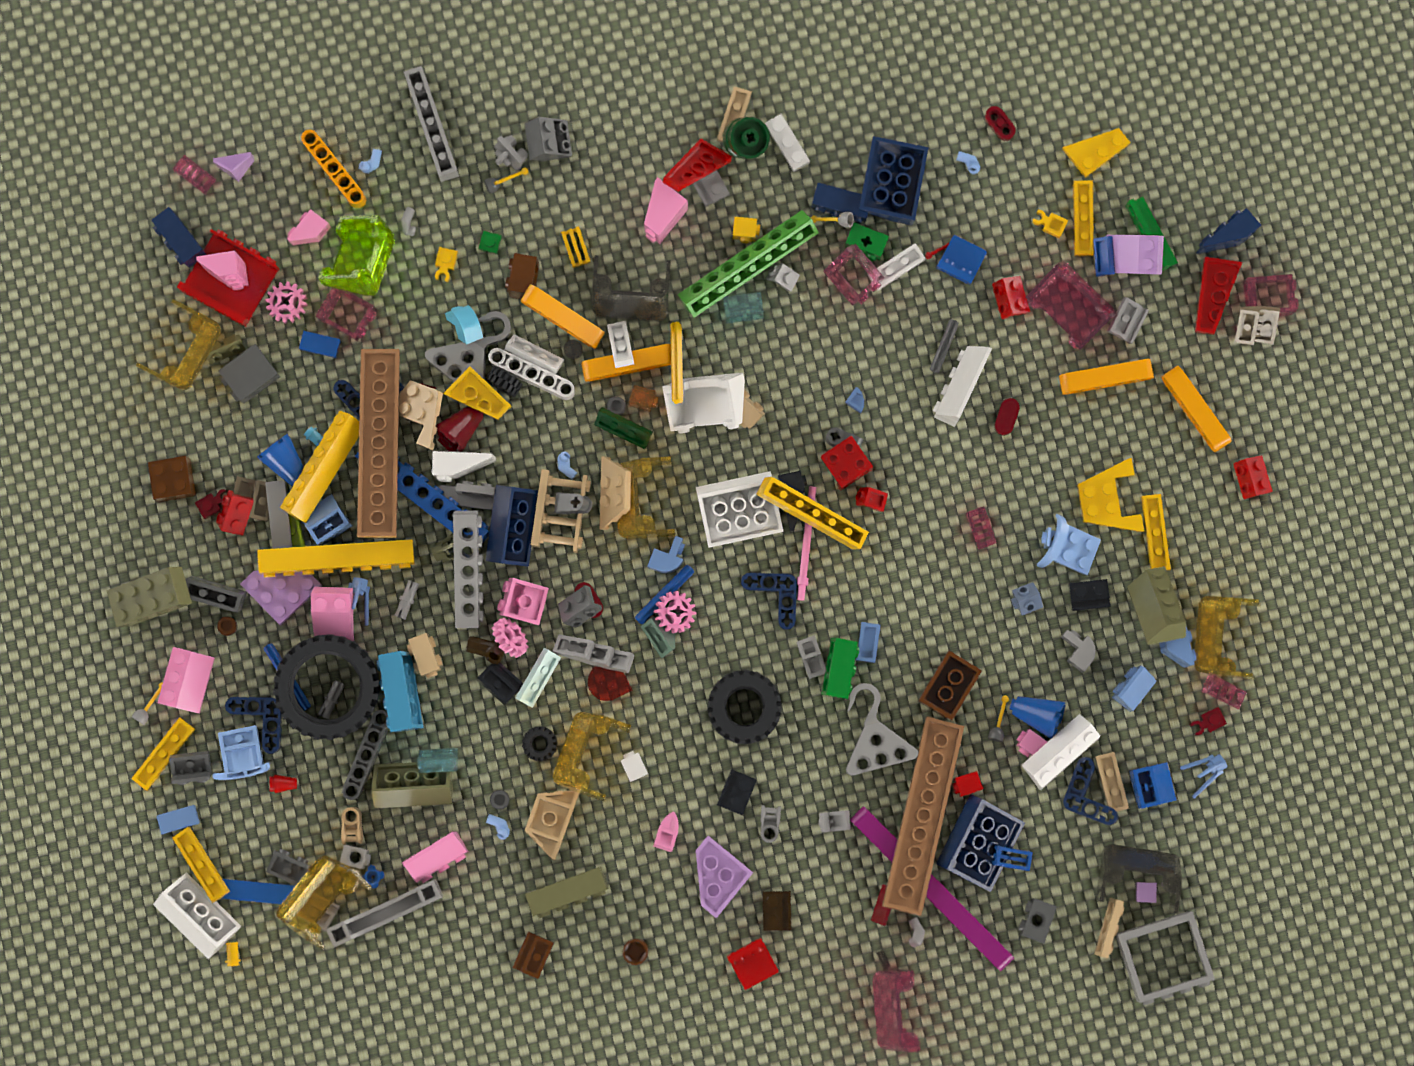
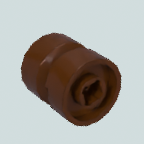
[623,938,649,965]

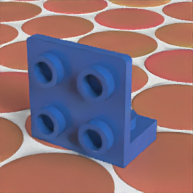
[936,235,987,285]

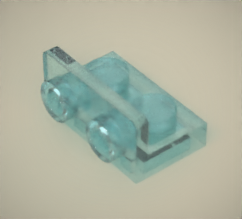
[417,748,458,773]

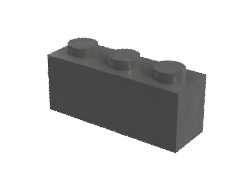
[186,576,247,613]

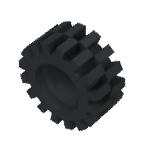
[486,366,523,398]
[522,726,558,762]

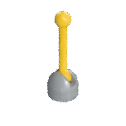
[811,212,854,227]
[131,682,163,725]

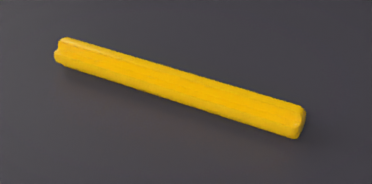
[670,321,683,404]

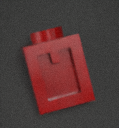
[855,487,888,512]

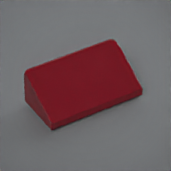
[871,884,891,926]

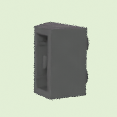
[524,117,572,161]

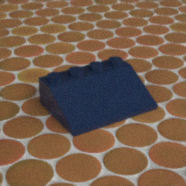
[859,136,929,226]
[936,794,1025,892]

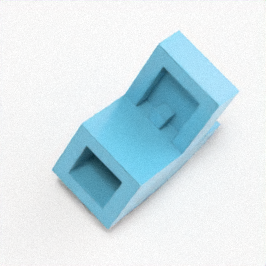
[445,305,483,345]

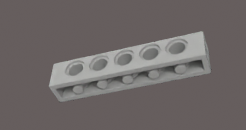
[404,66,459,182]
[453,511,484,628]

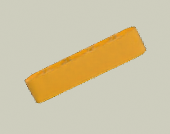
[301,130,366,209]
[520,284,605,349]
[581,344,671,382]
[1059,359,1154,395]
[1161,366,1232,453]

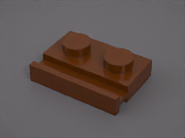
[512,931,554,979]

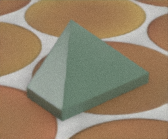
[640,617,676,658]

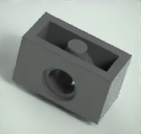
[1018,898,1057,943]

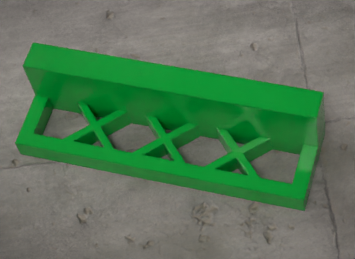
[1125,196,1178,271]

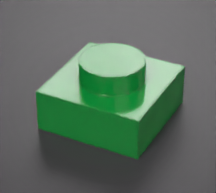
[478,230,502,255]

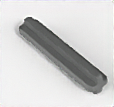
[930,319,959,373]

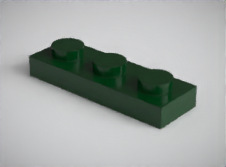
[594,407,653,449]

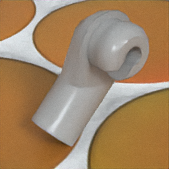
[401,207,416,236]
[908,917,925,947]

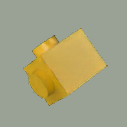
[733,217,760,244]

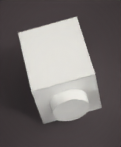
[621,751,648,782]

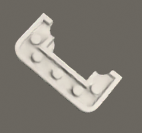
[662,373,745,433]

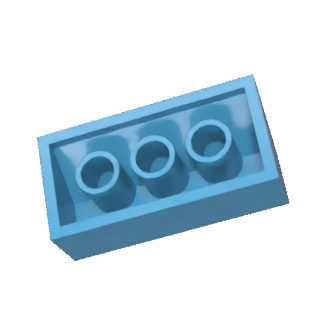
[377,651,424,732]

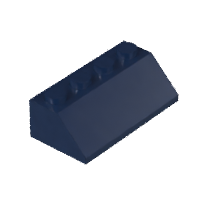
[485,485,538,566]

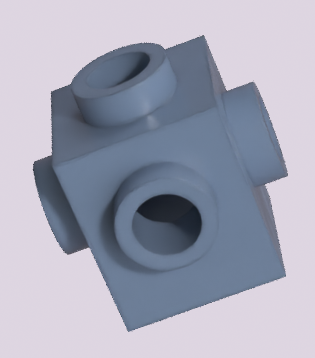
[1011,582,1043,615]

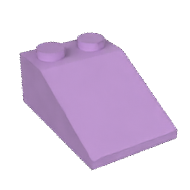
[1107,235,1164,275]

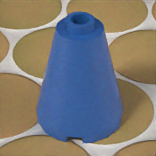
[257,434,304,487]
[1010,696,1066,739]

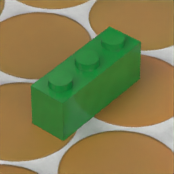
[821,638,859,699]

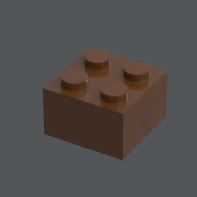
[505,253,540,300]
[148,456,196,502]

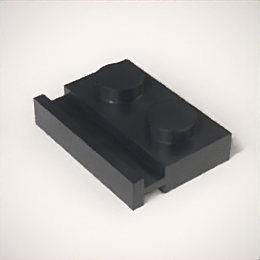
[1068,579,1111,611]
[477,663,524,706]
[717,769,757,816]

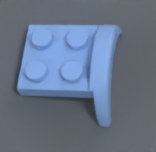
[1037,514,1101,575]
[213,725,270,780]

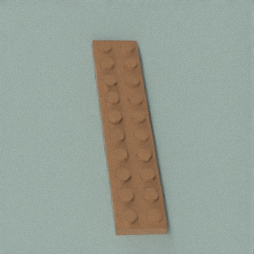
[357,349,400,538]
[882,717,964,916]

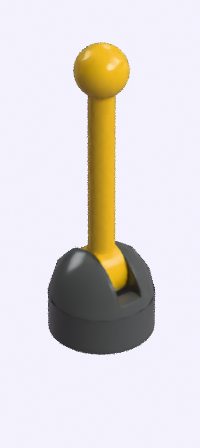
[484,167,529,194]
[988,695,1009,742]

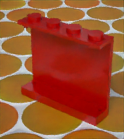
[177,229,280,327]

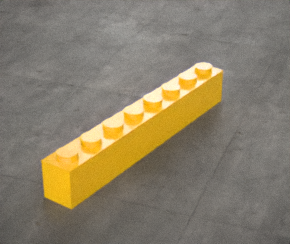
[257,539,415,578]

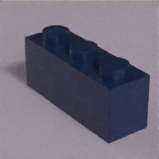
[811,182,868,224]
[151,207,207,268]

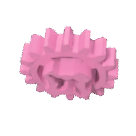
[265,282,308,324]
[654,591,696,633]
[492,617,529,658]

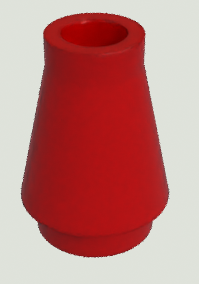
[270,774,297,793]

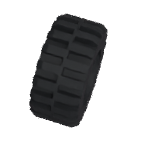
[708,670,782,744]

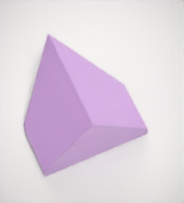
[213,152,254,182]

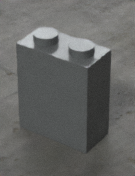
[218,344,280,404]

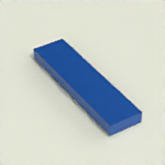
[220,879,298,905]

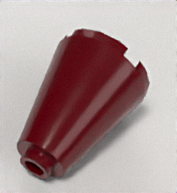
[435,406,484,452]

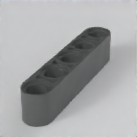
[342,710,388,800]

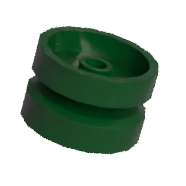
[723,117,770,159]

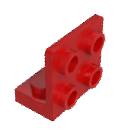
[820,436,873,491]
[727,937,779,990]

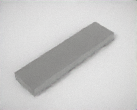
[265,480,293,549]

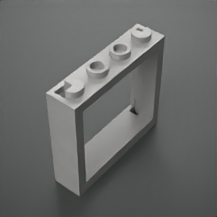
[1116,911,1215,1005]

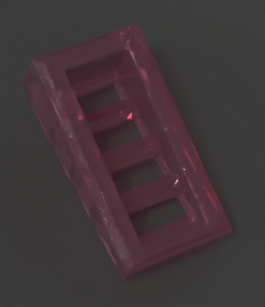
[173,155,216,194]
[965,506,997,550]
[1201,675,1247,709]

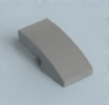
[796,635,826,679]

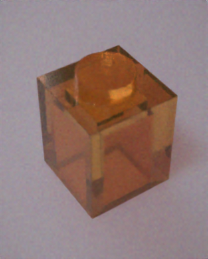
[629,385,659,412]

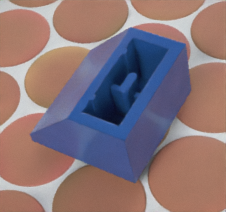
[1129,762,1176,809]

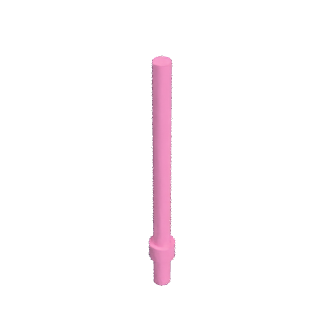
[797,486,816,601]

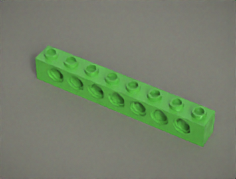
[677,210,819,318]

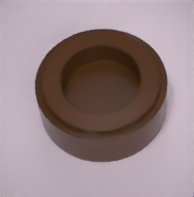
[217,616,238,636]

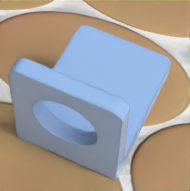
[1041,527,1056,549]

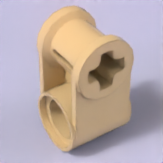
[341,807,363,844]

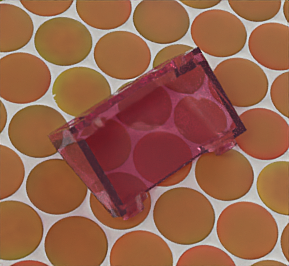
[1026,261,1117,350]
[872,968,920,1052]

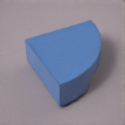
[845,387,864,414]

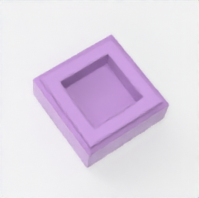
[1136,882,1157,903]

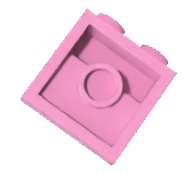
[497,578,549,625]

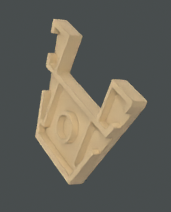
[399,380,443,450]

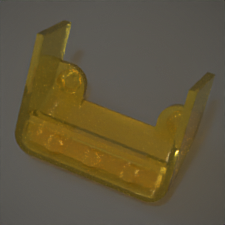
[136,299,221,390]
[617,456,676,539]
[1194,596,1261,680]
[553,712,631,802]
[276,856,372,949]

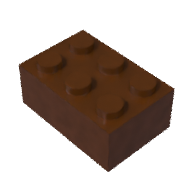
[918,651,982,721]

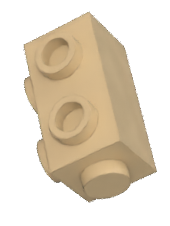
[740,389,765,429]
[407,633,443,679]

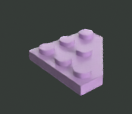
[240,571,322,625]
[696,836,753,918]

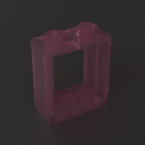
[823,244,885,306]
[1243,274,1299,316]
[315,284,377,342]

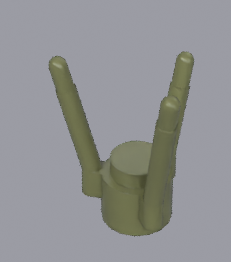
[431,528,471,563]

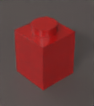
[952,771,983,797]

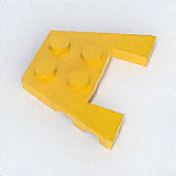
[1077,458,1144,532]

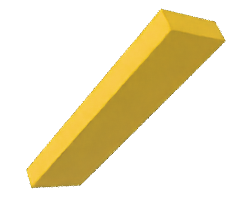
[1073,180,1094,256]
[1141,494,1171,570]
[131,717,195,791]
[172,827,230,903]

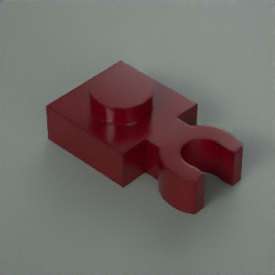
[194,489,227,520]
[1189,707,1227,736]

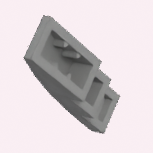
[552,634,634,673]

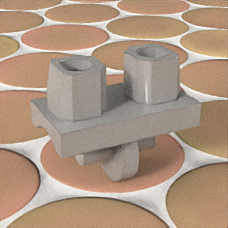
[494,135,528,172]

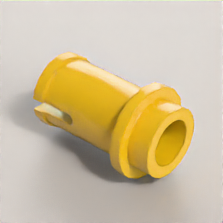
[225,942,241,967]

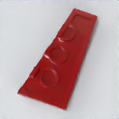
[662,139,732,192]
[1194,257,1243,335]

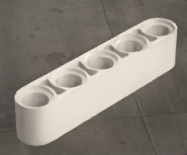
[488,348,575,400]

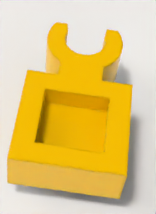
[1032,210,1068,239]
[435,247,458,283]

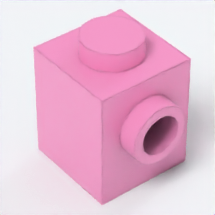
[1016,729,1047,757]

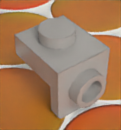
[766,263,800,292]
[819,810,851,833]

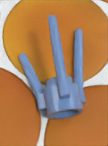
[348,577,370,626]
[1180,754,1227,798]

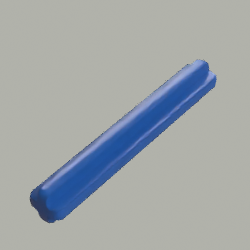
[635,565,694,624]
[264,643,311,711]

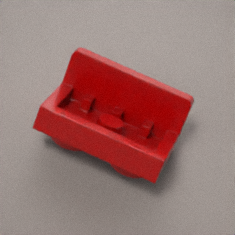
[992,276,1031,319]
[1233,455,1273,499]
[216,490,254,536]

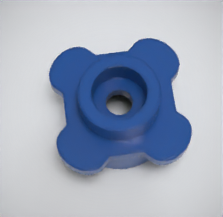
[361,865,385,888]

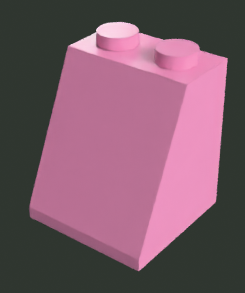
[644,177,688,244]

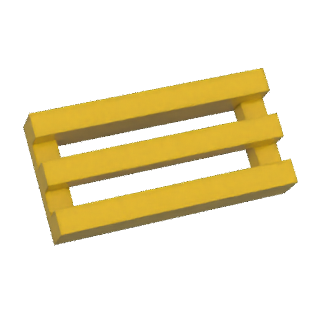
[561,226,591,268]

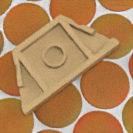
[600,456,631,530]
[525,789,580,861]

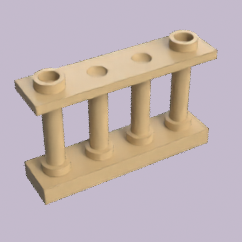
[531,469,591,553]

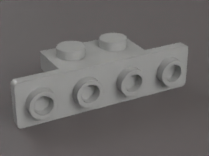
[437,481,495,510]

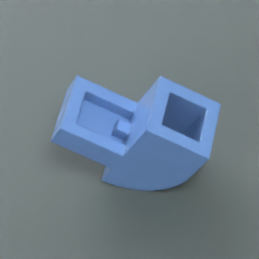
[648,536,685,573]

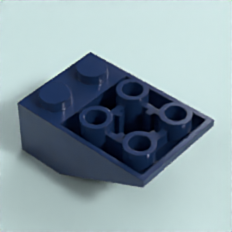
[1196,208,1261,254]

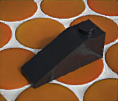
[778,471,807,533]

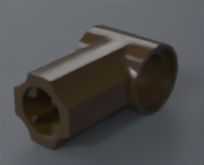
[466,636,505,664]

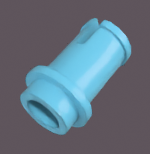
[304,426,323,447]

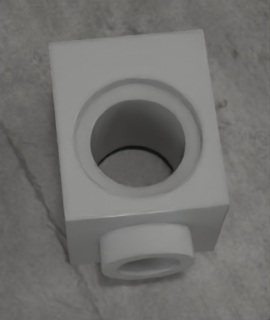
[339,845,371,869]

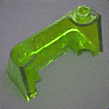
[318,215,395,296]

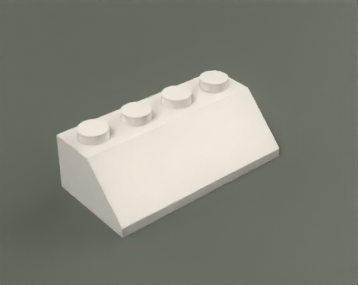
[1021,714,1100,790]
[153,872,242,959]

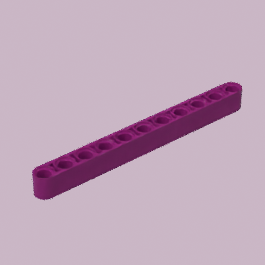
[850,806,1014,972]

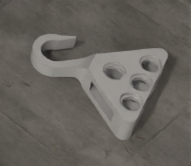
[425,311,511,383]
[846,683,918,776]

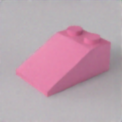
[311,587,354,641]

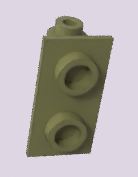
[204,334,246,364]

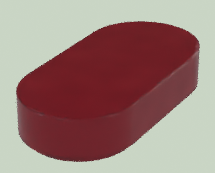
[994,398,1020,436]

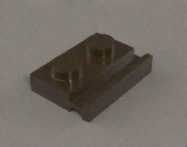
[763,891,791,931]

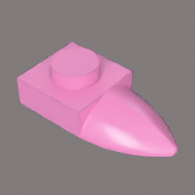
[653,812,679,852]

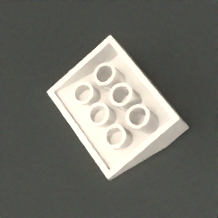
[933,346,992,427]
[432,451,496,483]
[696,471,783,548]

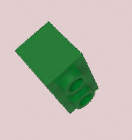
[845,223,889,261]

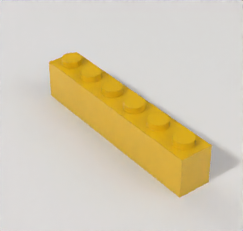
[280,411,359,523]
[756,477,869,549]

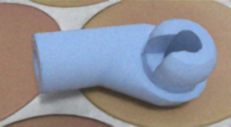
[359,149,382,173]
[956,151,980,174]
[557,451,578,480]
[486,814,510,840]

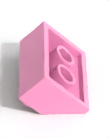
[196,251,248,290]
[158,647,215,714]
[402,832,469,883]

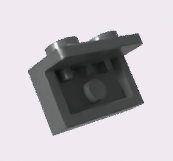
[558,585,602,628]
[169,751,213,785]
[266,848,312,888]

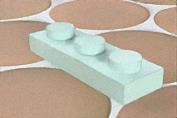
[516,648,561,708]

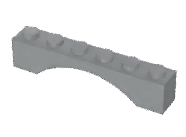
[326,879,444,947]

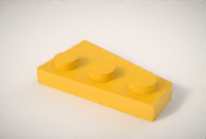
[1062,128,1131,178]
[443,366,512,420]

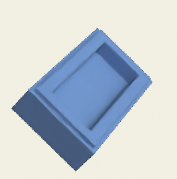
[856,622,881,663]
[156,805,200,834]

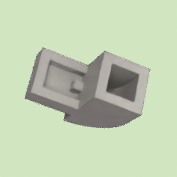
[1061,630,1096,673]

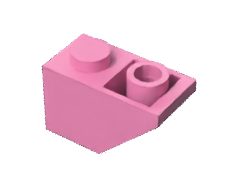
[287,209,331,245]

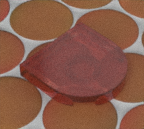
[588,666,633,701]

